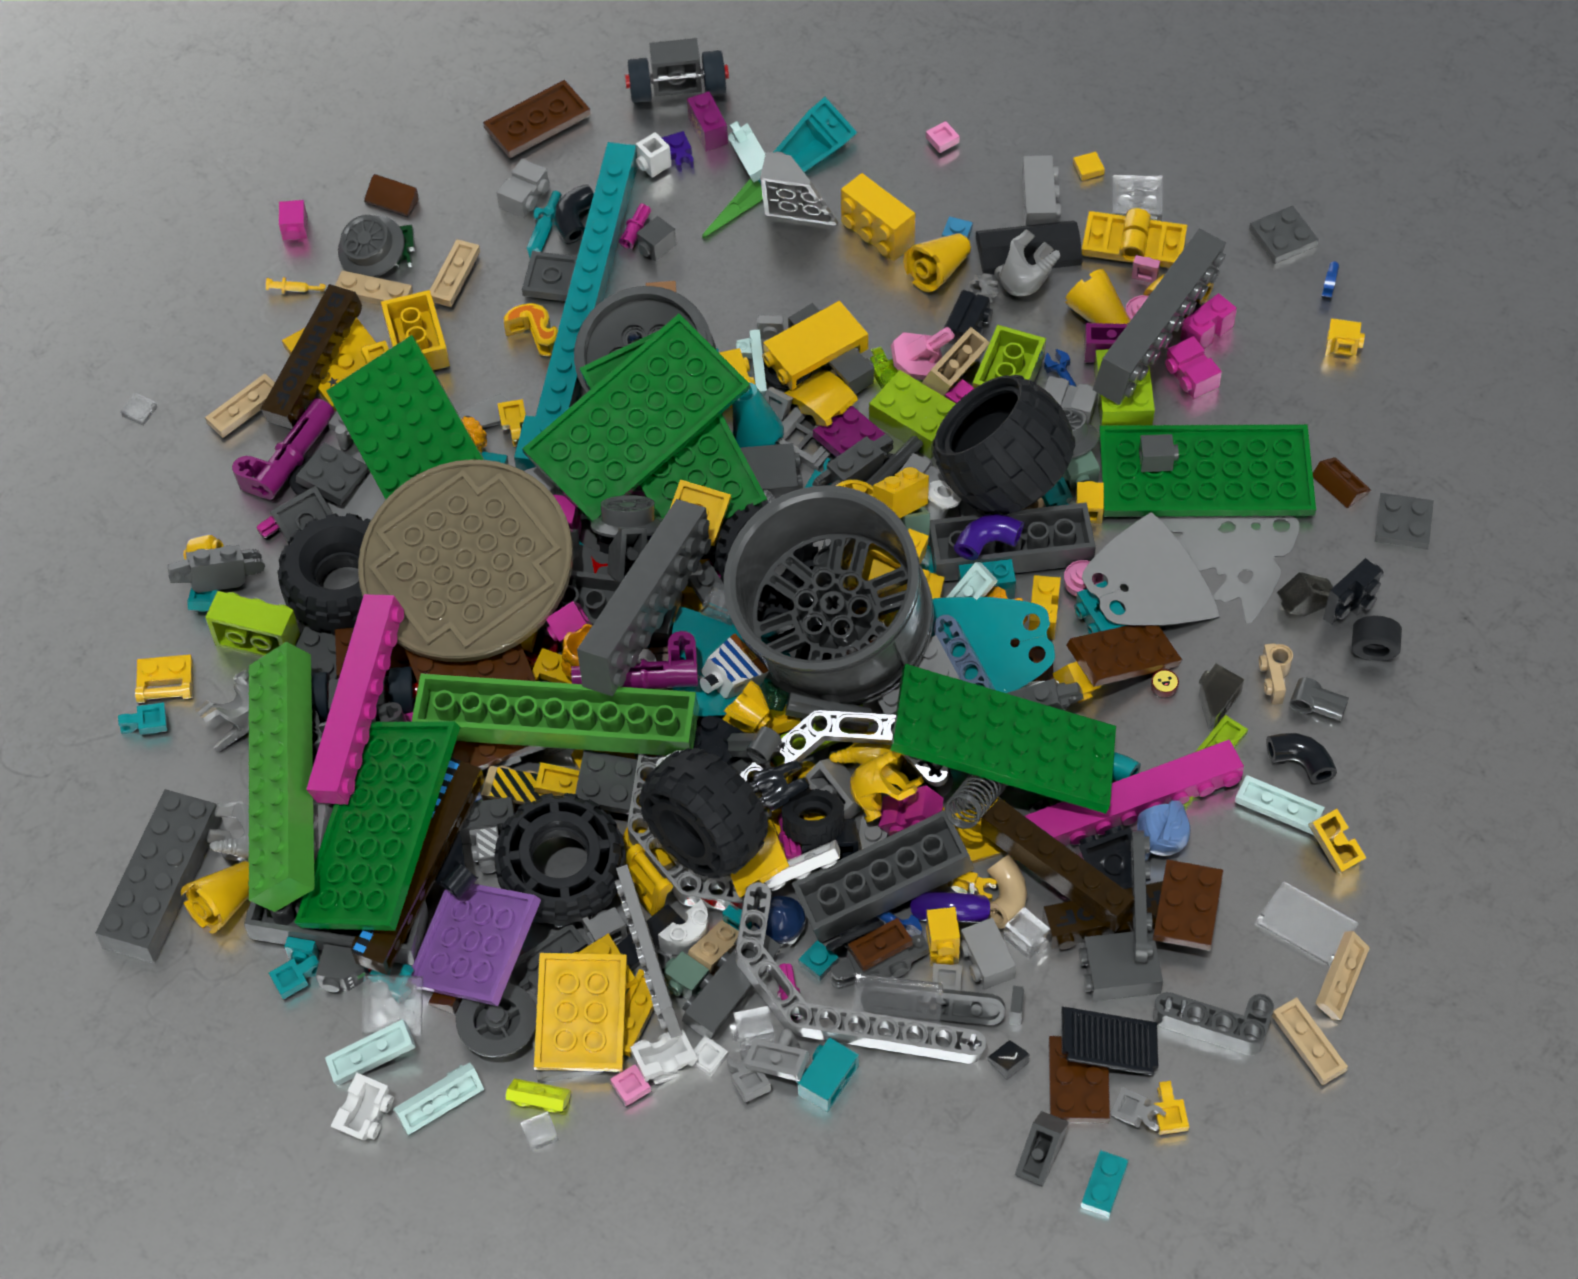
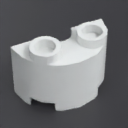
[658,900,710,956]
[630,1030,698,1084]
[331,1073,394,1140]

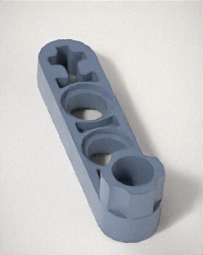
[933,615,996,690]

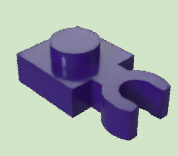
[661,131,694,172]

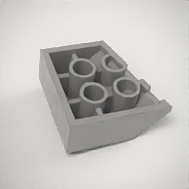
[760,152,838,226]

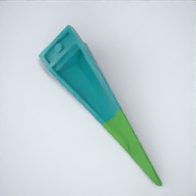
[702,97,858,238]

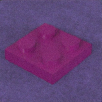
[813,406,885,457]

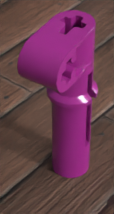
[232,399,335,500]
[571,631,698,689]

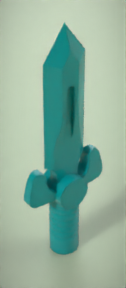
[526,190,562,257]

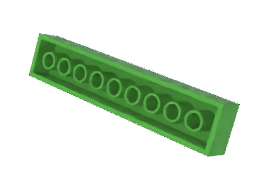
[248,642,314,912]
[412,674,699,756]

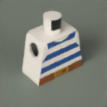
[700,634,769,699]

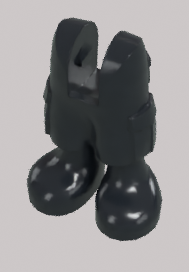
[749,760,810,811]

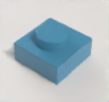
[942,216,973,239]

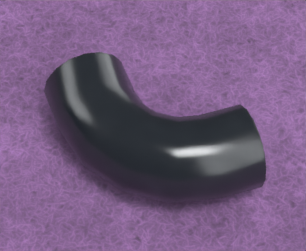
[554,184,594,243]
[1266,733,1337,783]

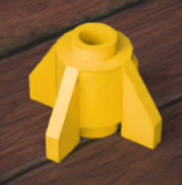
[722,680,771,733]

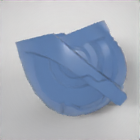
[1137,800,1191,861]

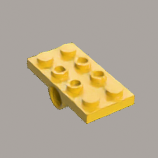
[1081,208,1188,268]

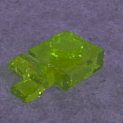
[870,346,899,389]

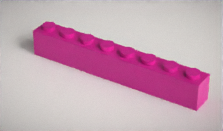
[306,594,404,805]
[1025,739,1244,846]

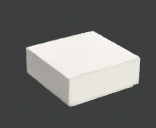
[694,1036,729,1077]

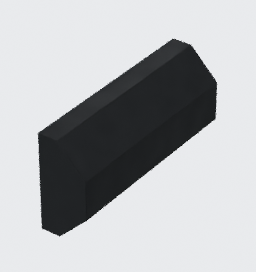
[976,220,1082,275]

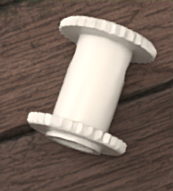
[924,480,961,520]

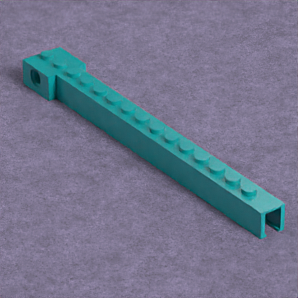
[514,142,638,471]

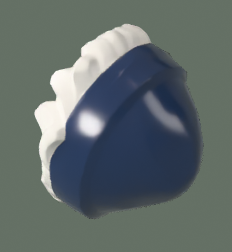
[753,896,807,947]

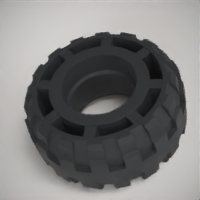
[277,513,371,635]
[639,748,768,879]
[495,793,626,927]

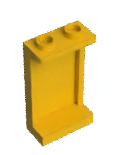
[762,300,868,391]

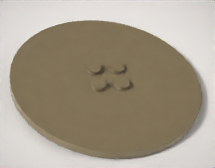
[358,460,574,662]

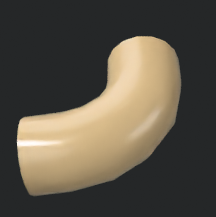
[987,854,1027,929]

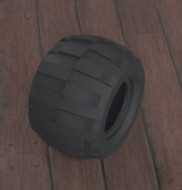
[933,374,1076,515]

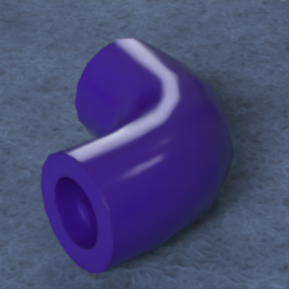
[954,514,1024,560]
[910,892,990,923]

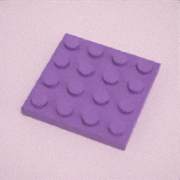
[406,884,541,1006]

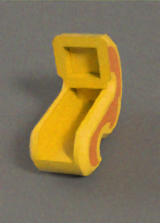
[504,303,558,357]

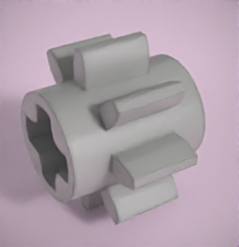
[968,273,999,304]

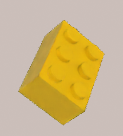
[841,173,915,261]
[381,290,450,370]

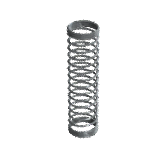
[945,774,1008,829]

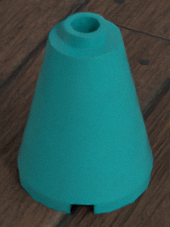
[732,382,784,448]

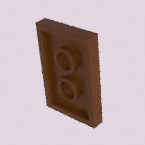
[1153,859,1223,951]
[1049,1036,1110,1123]

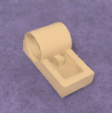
[1258,643,1293,705]
[688,920,739,976]

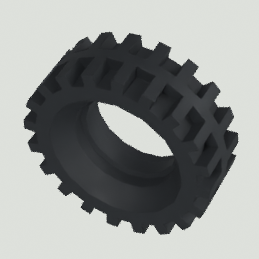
[712,501,819,609]

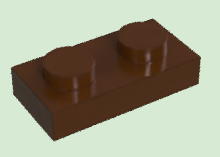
[848,918,913,972]

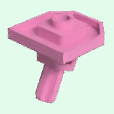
[891,327,954,380]

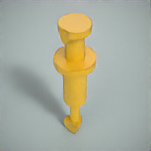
[266,277,326,294]

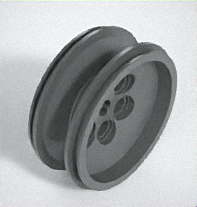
[574,286,717,393]

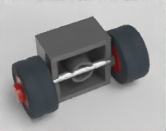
[625,38,729,103]
[311,667,418,721]

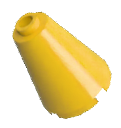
[903,233,971,292]
[1065,269,1131,324]
[181,861,249,933]

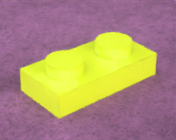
[505,1078,571,1112]

